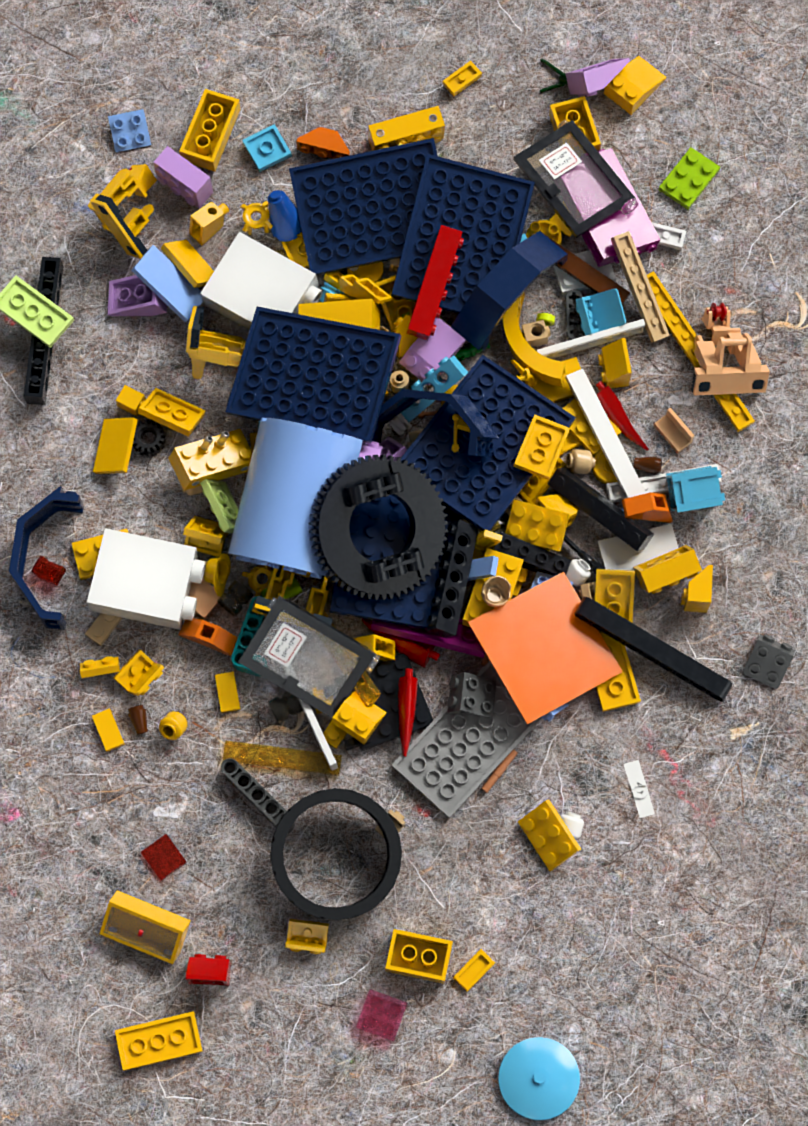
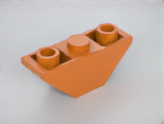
[296,127,350,159]
[622,492,673,523]
[179,618,238,657]

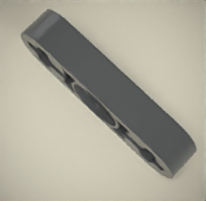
[565,290,584,340]

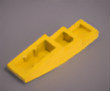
[323,271,392,304]

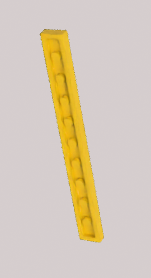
[647,271,755,432]

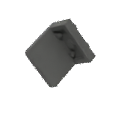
[743,634,796,689]
[447,672,496,718]

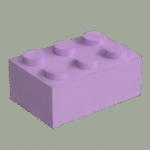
[153,146,213,208]

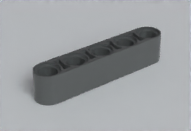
[221,758,295,833]

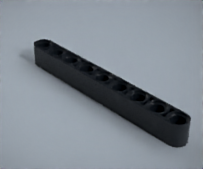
[574,597,733,702]

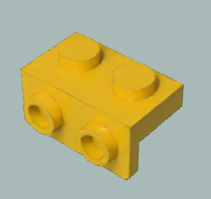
[285,919,329,954]

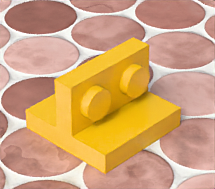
[183,516,229,557]

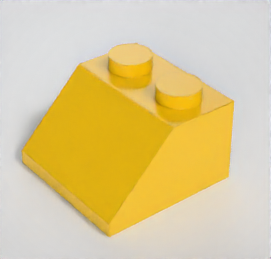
[598,338,632,388]
[681,565,713,613]
[332,691,387,745]

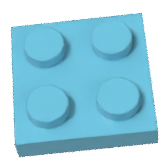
[242,124,292,172]

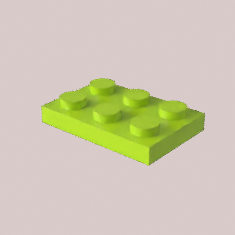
[659,147,720,210]

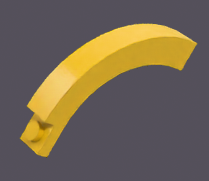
[503,292,566,387]

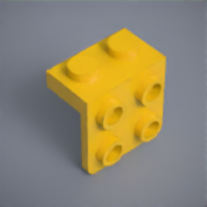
[113,649,164,696]

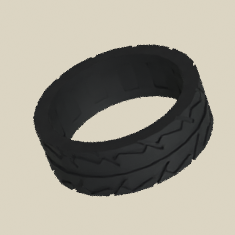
[270,788,402,920]

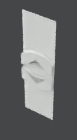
[624,760,655,818]

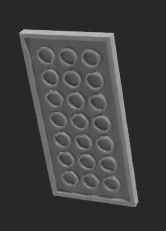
[391,661,543,819]

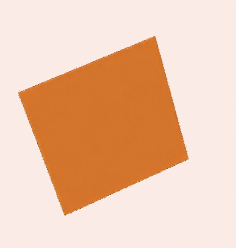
[468,572,623,724]

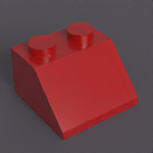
[186,954,231,986]

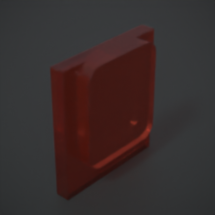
[141,834,187,881]

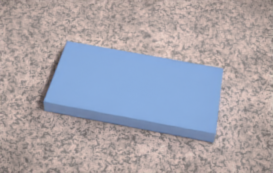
[131,245,203,322]

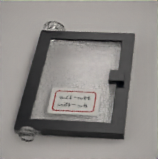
[513,120,639,238]
[238,596,380,718]

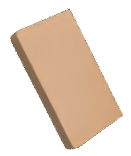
[654,408,694,454]

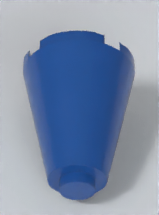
[268,190,302,242]

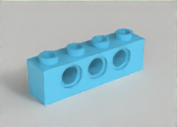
[401,355,468,422]

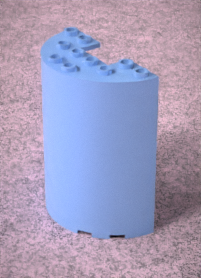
[228,417,363,579]

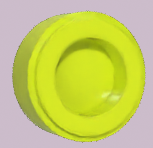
[536,313,555,326]

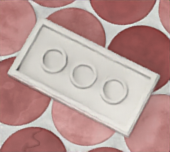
[597,524,678,571]

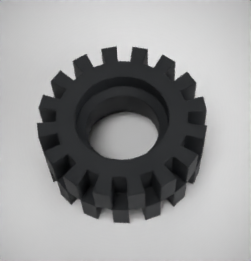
[133,419,166,457]

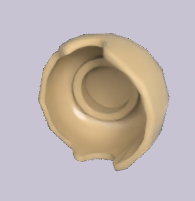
[482,575,511,608]

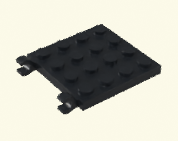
[323,654,433,752]

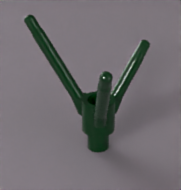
[540,58,568,93]

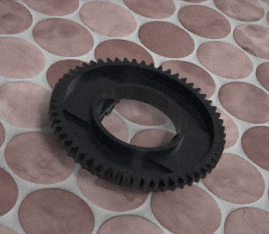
[309,455,448,600]

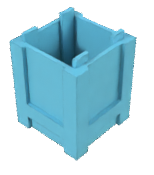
[666,466,725,513]

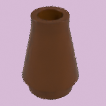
[634,456,662,475]
[127,705,148,735]

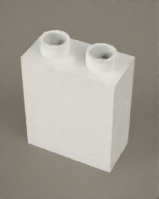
[200,232,322,330]
[87,528,206,630]

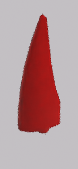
[595,381,649,451]
[362,618,440,668]
[398,668,418,757]

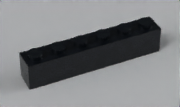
[547,467,654,551]

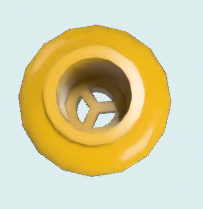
[159,711,188,740]

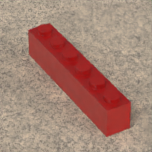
[406,225,464,341]

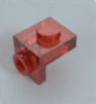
[31,556,66,586]

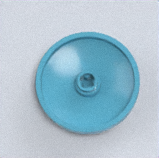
[498,1037,580,1121]

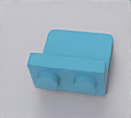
[575,289,626,335]

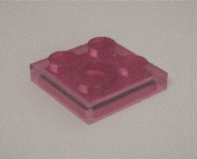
[356,989,408,1042]

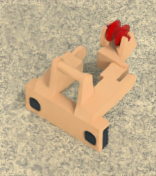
[691,302,770,395]

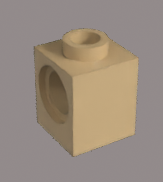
[521,320,551,347]

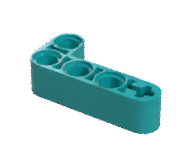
[231,596,268,677]

